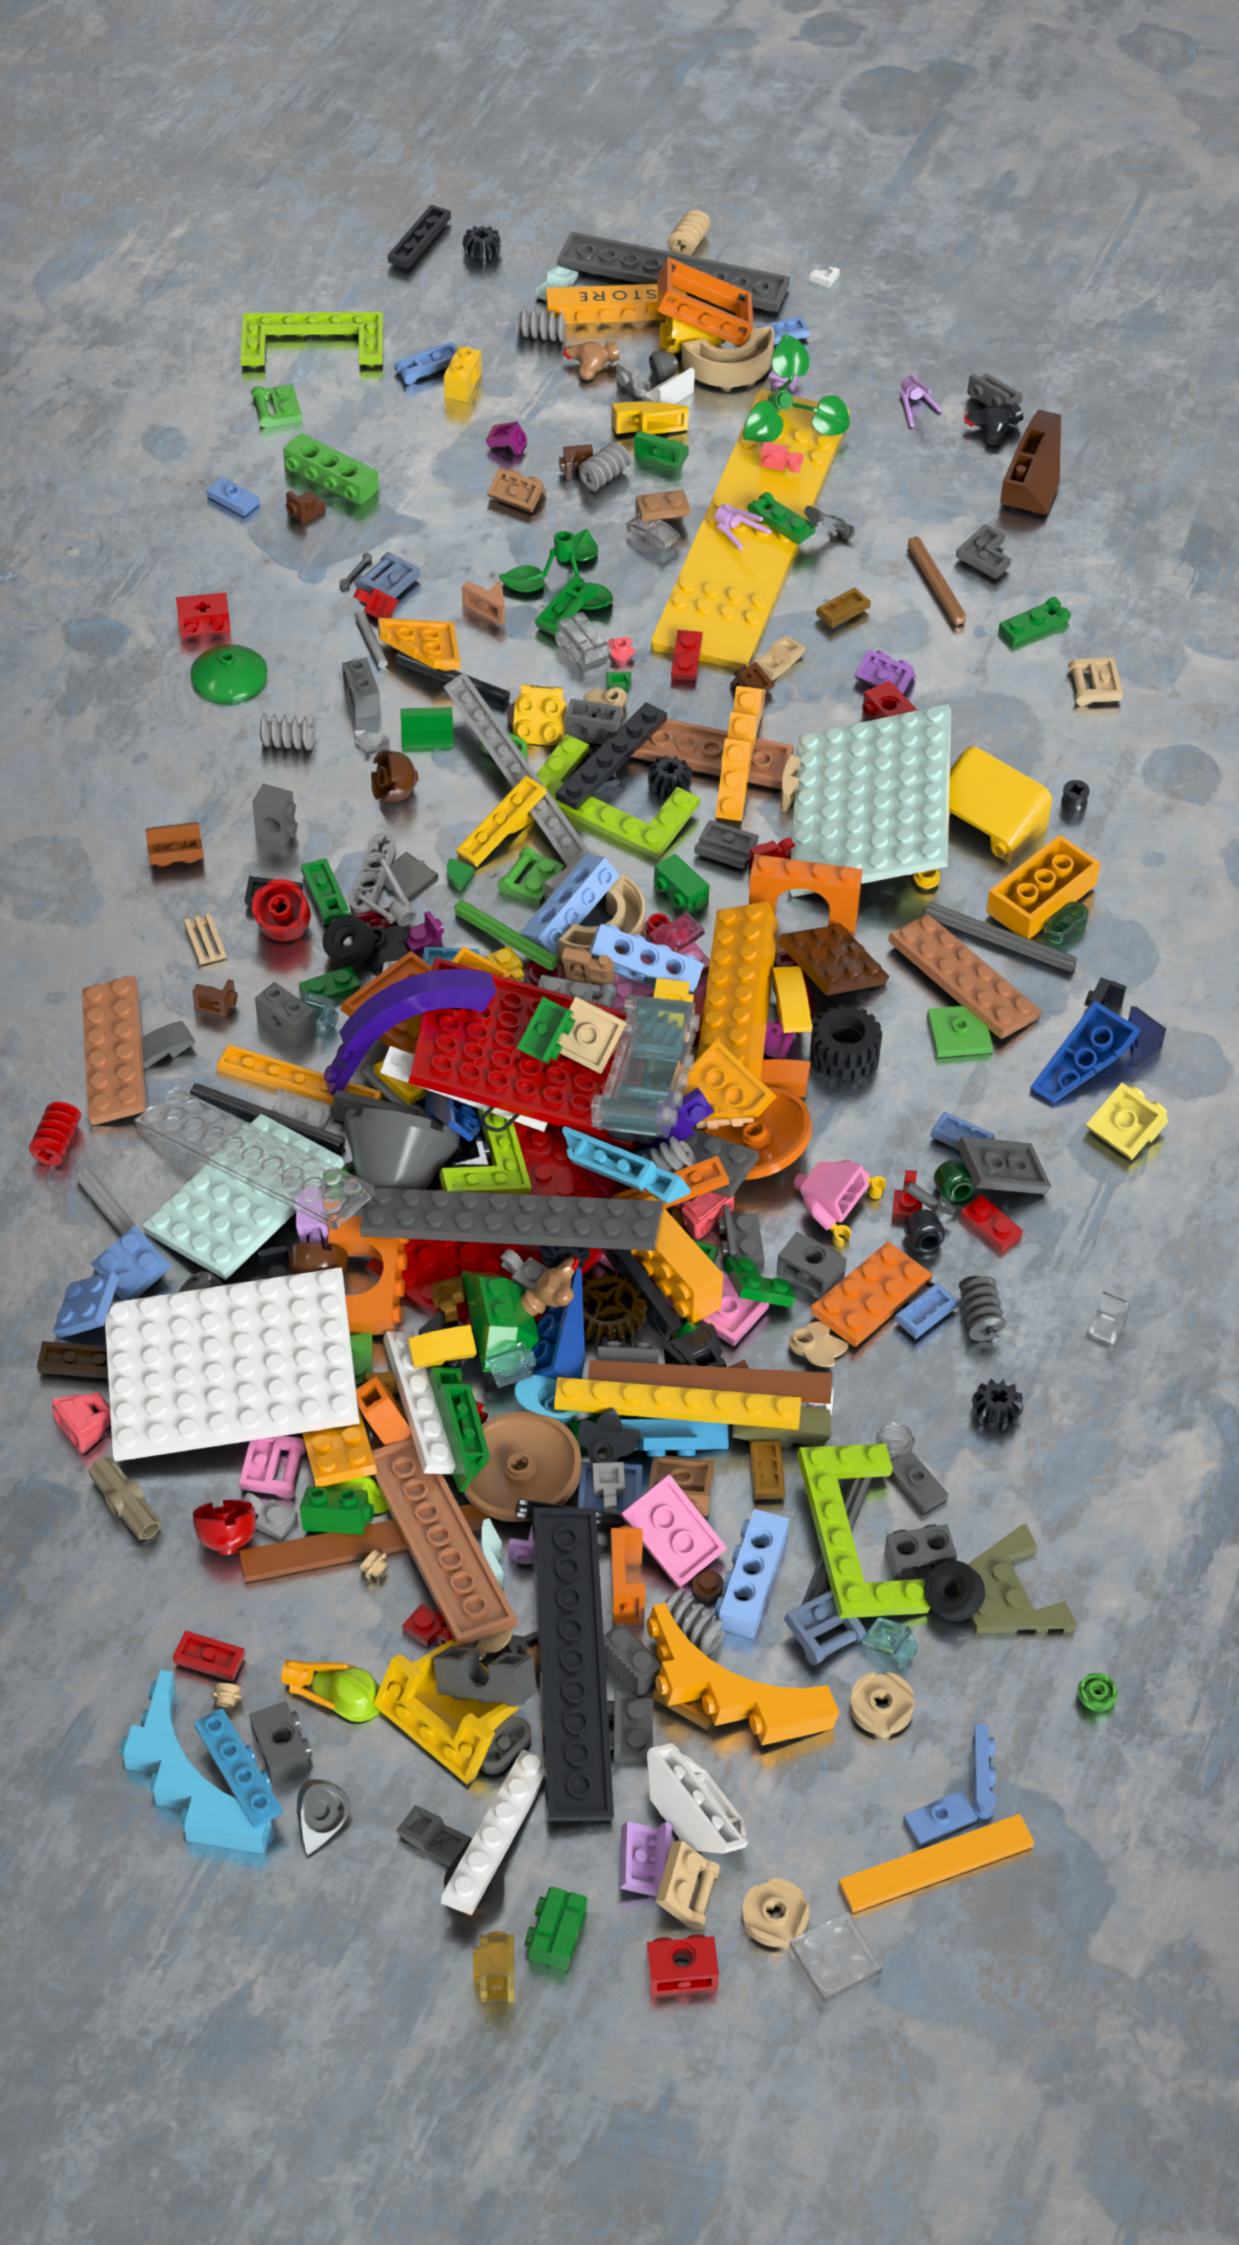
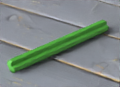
[454,900,559,970]

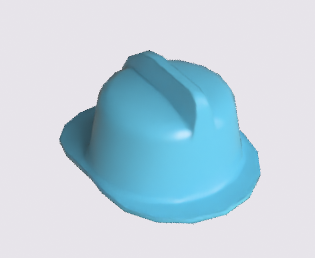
[515,1375,581,1425]

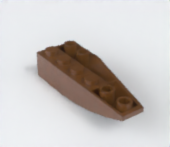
[1000,409,1061,515]

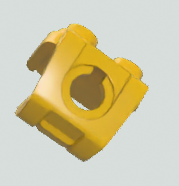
[513,684,567,746]

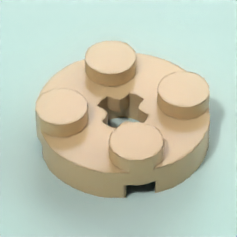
[849,1672,914,1738]
[742,1878,810,1948]

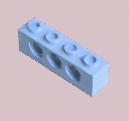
[520,854,620,954]
[589,924,704,994]
[714,1509,790,1639]

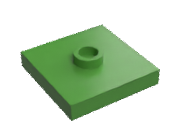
[927,1006,993,1058]

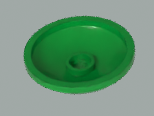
[190,644,268,702]

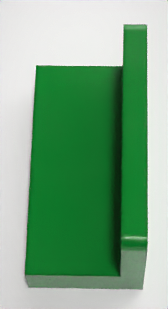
[634,431,689,468]
[400,707,454,749]

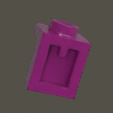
[485,421,527,455]
[403,911,444,956]
[763,1020,797,1059]

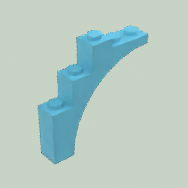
[120,1670,272,1854]

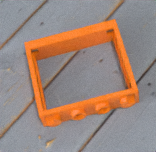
[657,257,753,347]

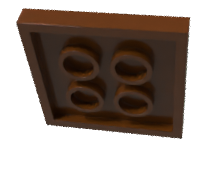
[778,924,889,995]

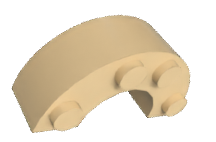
[682,325,774,389]
[558,874,645,963]

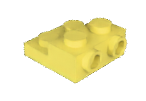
[1086,1083,1169,1161]

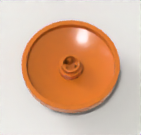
[700,1087,813,1180]

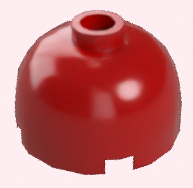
[193,1499,256,1555]

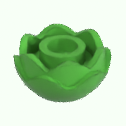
[1078,1673,1118,1711]

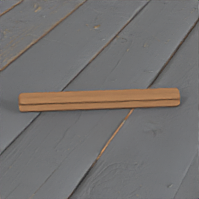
[907,536,967,625]

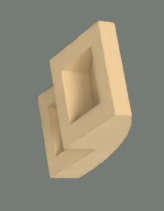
[754,635,806,681]
[781,755,800,814]

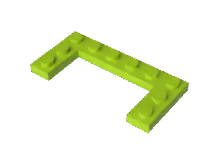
[240,311,383,366]
[536,734,700,860]
[411,1053,532,1195]
[797,1444,931,1619]

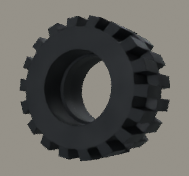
[810,1005,882,1080]

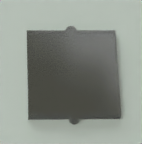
[383,852,438,901]

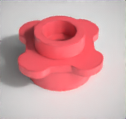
[607,637,635,661]

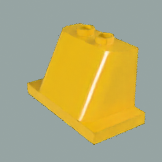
[373,1639,519,1784]

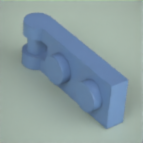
[394,341,457,384]
[972,1724,997,1823]

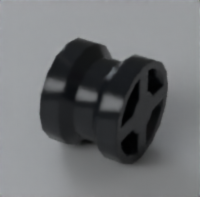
[1061,780,1090,813]

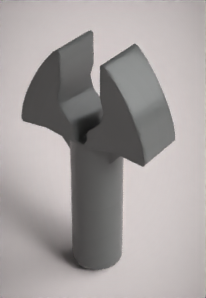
[905,1182,956,1223]

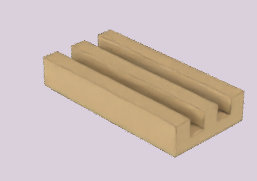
[184,913,226,965]

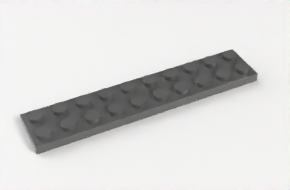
[557,231,790,312]
[360,1187,664,1251]

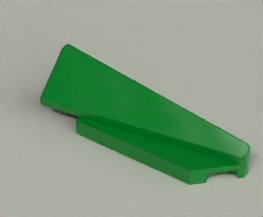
[428,1367,490,1492]

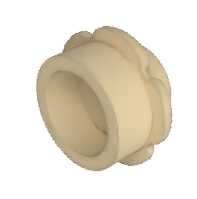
[359,1549,388,1578]
[210,1683,242,1708]

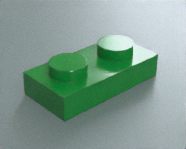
[299,966,361,1008]

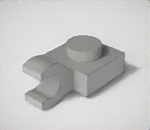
[616,358,651,398]
[501,1249,549,1290]
[593,1462,625,1514]
[242,1493,298,1542]

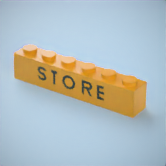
[546,284,686,324]

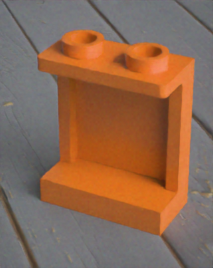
[610,1526,646,1627]

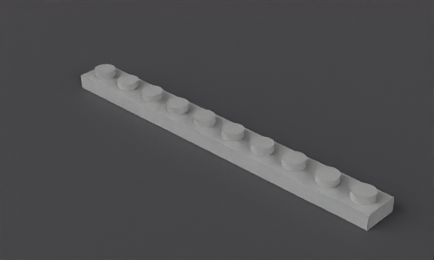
[444,672,590,867]

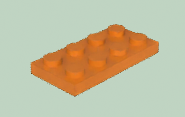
[810,1241,933,1347]

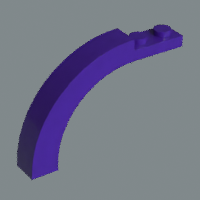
[324,969,497,1095]

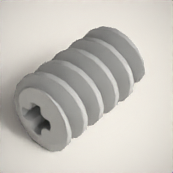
[516,306,566,342]
[579,442,631,492]
[260,713,316,750]
[641,1136,696,1173]
[664,1588,726,1656]

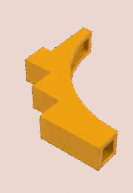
[715,686,766,821]
[646,1603,840,1745]

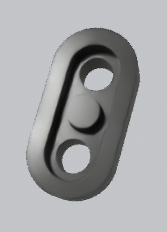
[480,1717,531,1774]

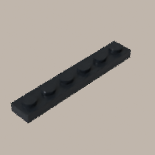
[555,702,667,810]

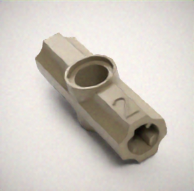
[88,1457,162,1540]

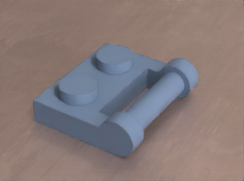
[354,552,420,598]
[783,1590,866,1665]

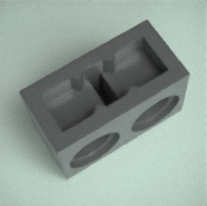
[342,658,381,720]
[565,698,622,745]
[884,1524,957,1581]

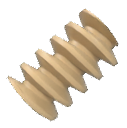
[668,210,711,256]

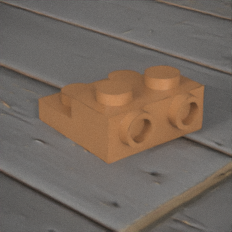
[647,1455,715,1517]

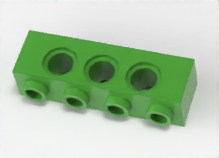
[283,433,379,505]

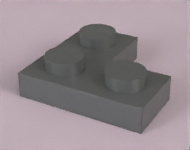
[956,524,1011,579]

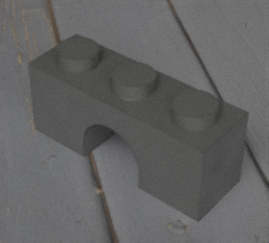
[434,1646,537,1707]

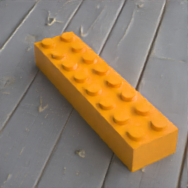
[697,901,779,1080]

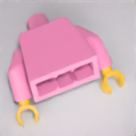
[794,1160,886,1248]

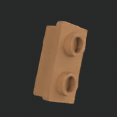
[487,468,547,513]

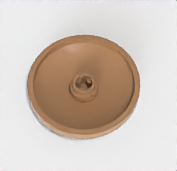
[464,1411,582,1522]

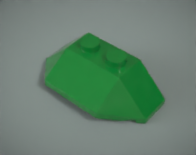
[462,1270,539,1373]

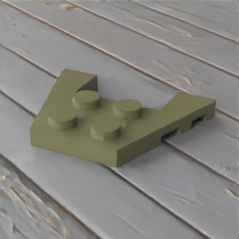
[953,1524,1077,1633]

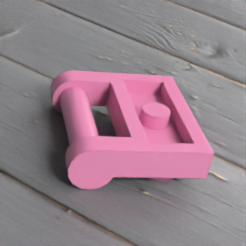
[239,1436,306,1499]

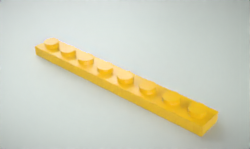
[554,1377,801,1430]

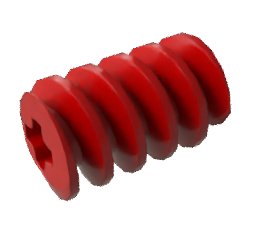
[29,1101,82,1167]

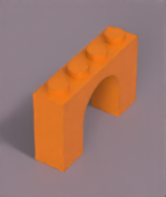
[749,854,863,933]
[328,1216,409,1335]

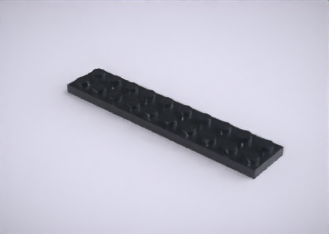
[532,1508,614,1821]

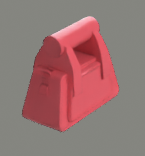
[673,1192,734,1241]
[52,1392,111,1454]

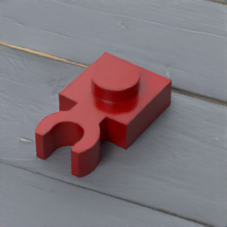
[749,837,795,870]

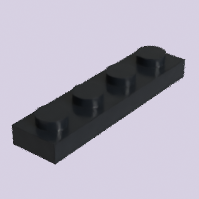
[387,204,451,269]
[601,1248,682,1342]

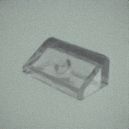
[272,1088,333,1130]

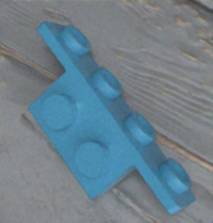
[621,1419,728,1456]
[194,1709,282,1828]

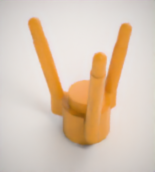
[281,1659,357,1709]

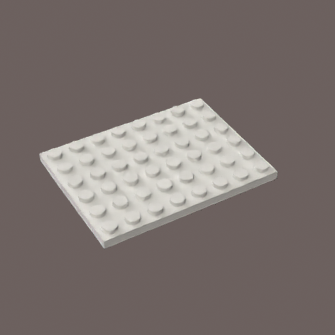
[105,1267,360,1462]

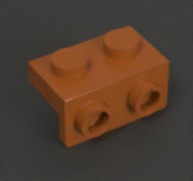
[145,822,204,866]

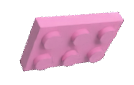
[620,1474,727,1588]

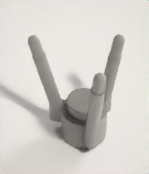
[358,858,417,927]

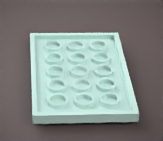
[142,1114,345,1280]

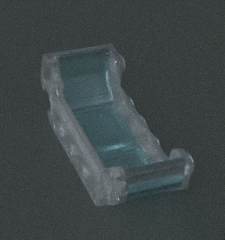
[591,995,699,1138]

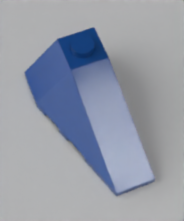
[1030,1001,1141,1104]
[425,1091,482,1141]
[513,1268,585,1385]

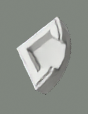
[809,267,840,288]

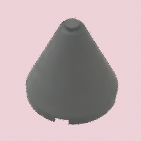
[344,1108,460,1209]

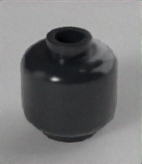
[903,1209,945,1252]

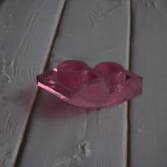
[644,912,705,952]

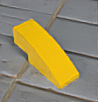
[611,402,689,434]
[773,966,812,1033]

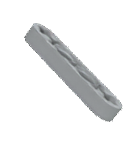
[349,833,396,915]

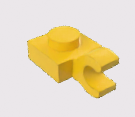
[485,946,524,983]

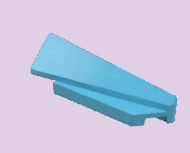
[562,1126,691,1204]

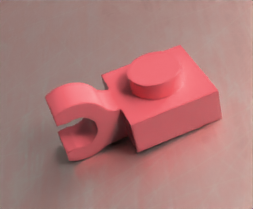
[760,442,804,473]

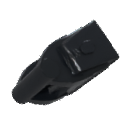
[664,1323,727,1367]

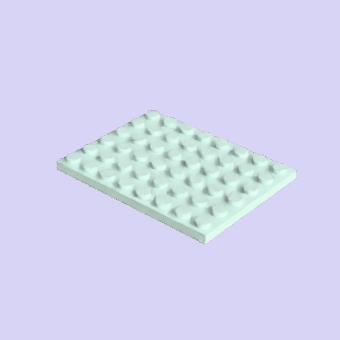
[789,704,951,897]

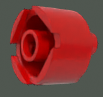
[252,879,311,941]

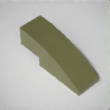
[732,1406,831,1448]

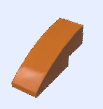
[761,1059,811,1097]

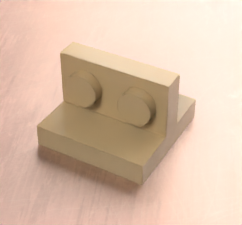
[559,996,628,1074]

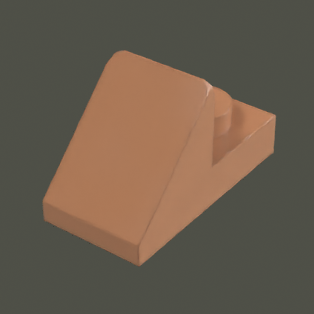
[462,581,505,626]

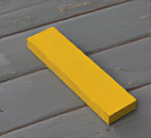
[456,775,547,868]

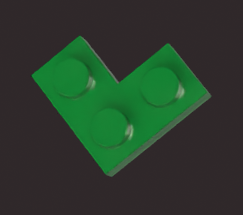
[723,1256,796,1307]

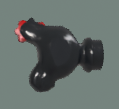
[964,403,1023,446]

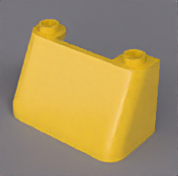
[949,746,1052,864]

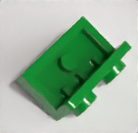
[517,997,576,1064]

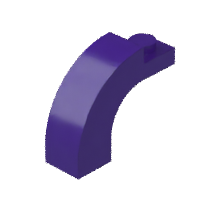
[640,1087,715,1148]

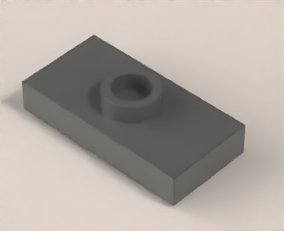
[890,1450,948,1514]

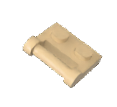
[1068,657,1123,706]
[655,1840,720,1930]

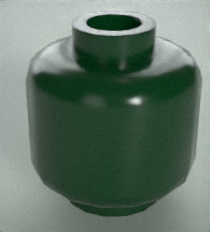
[933,1159,975,1202]

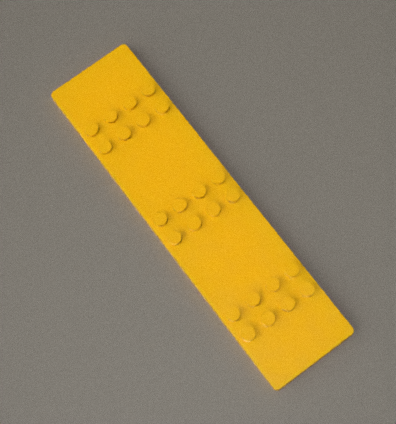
[651,390,850,669]

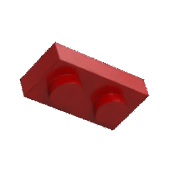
[671,630,703,681]
[960,1195,1023,1252]
[173,1630,245,1682]

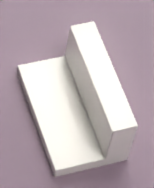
[644,368,695,404]

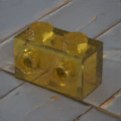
[473,1931,515,2002]

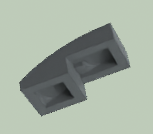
[141,1020,196,1069]
[396,1805,472,1867]

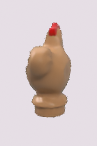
[563,341,620,380]
[520,1255,580,1316]

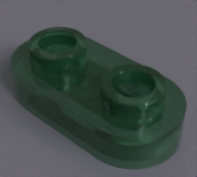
[1043,902,1089,944]

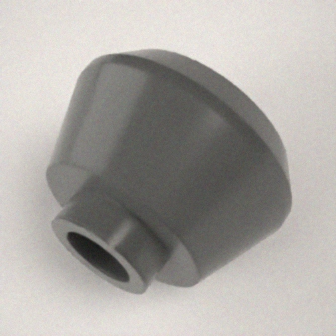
[649,351,678,383]

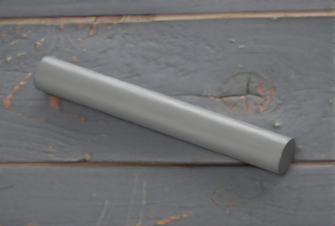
[355,610,388,668]

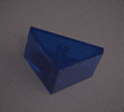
[1128,1006,1166,1067]

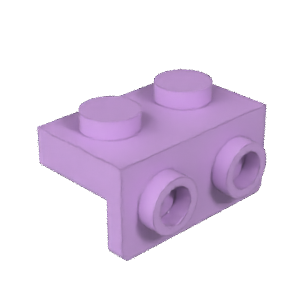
[620,1821,674,1897]

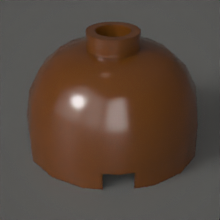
[371,750,419,804]
[289,1243,348,1277]

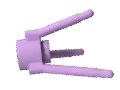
[900,374,942,427]
[715,503,772,550]

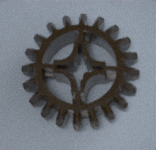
[582,1271,648,1346]

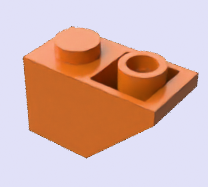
[356,1376,412,1446]

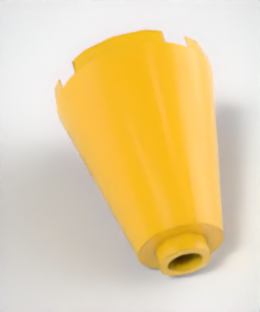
[660,314,726,355]

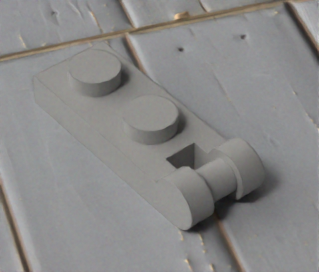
[538,975,617,1008]

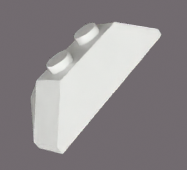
[647,1743,748,1854]

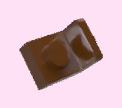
[559,444,593,480]
[286,490,326,523]
[730,662,775,693]
[192,979,238,1018]

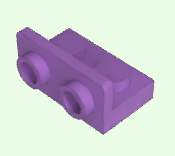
[854,649,916,694]

